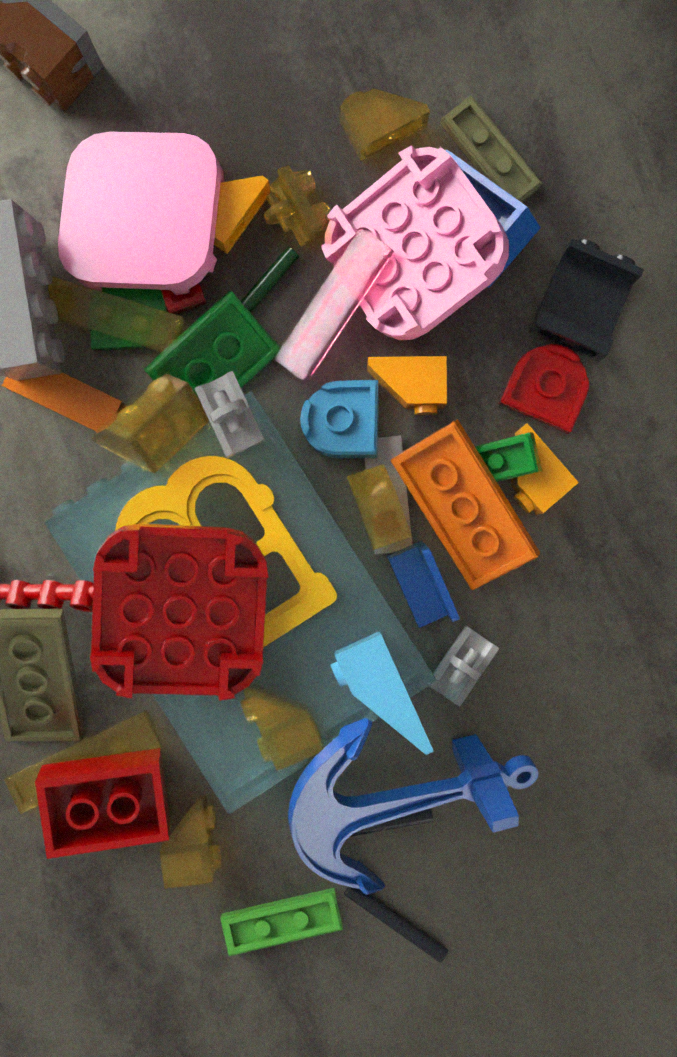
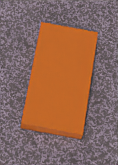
[390,419,540,591]

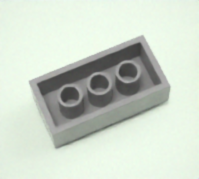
[0,199,64,381]

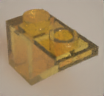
[347,464,412,550]
[240,684,324,771]
[160,795,221,889]

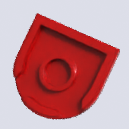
[499,344,589,434]

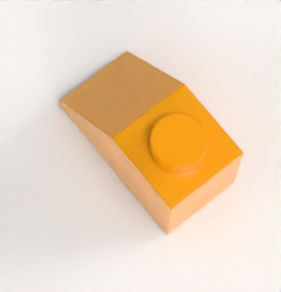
[214,176,271,254]
[367,356,447,415]
[511,423,579,515]

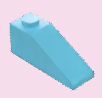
[330,631,434,755]

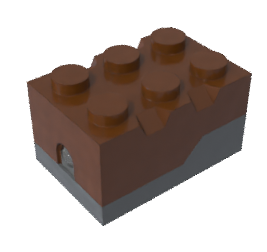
[0,0,104,112]

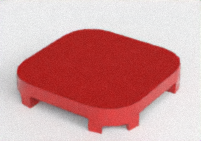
[90,524,269,701]

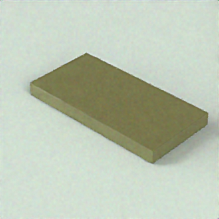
[0,609,85,742]

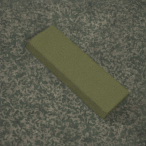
[440,95,543,202]

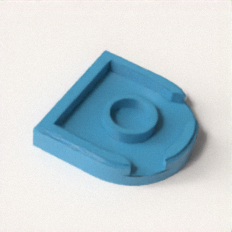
[300,380,379,458]

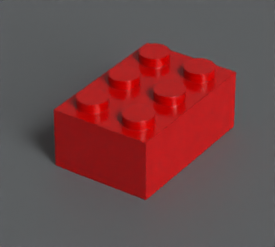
[35,748,171,859]

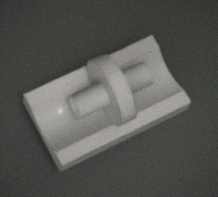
[194,371,265,458]
[426,626,499,707]

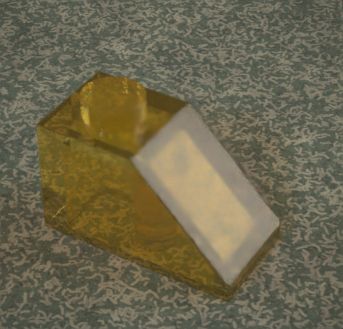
[339,88,430,161]

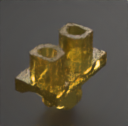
[264,165,331,247]

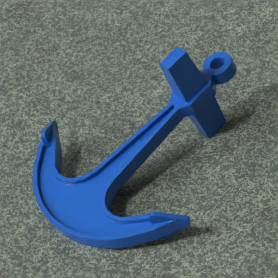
[288,718,539,895]

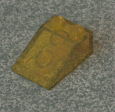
[90,374,209,474]

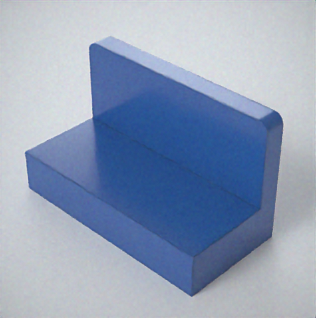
[387,540,460,628]

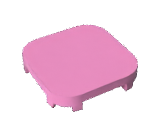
[58,132,225,295]
[321,145,509,340]

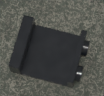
[529,238,644,362]

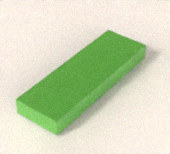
[220,887,343,956]

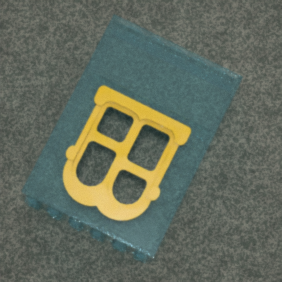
[44,391,437,814]

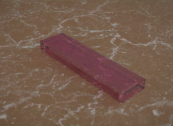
[274,228,395,382]

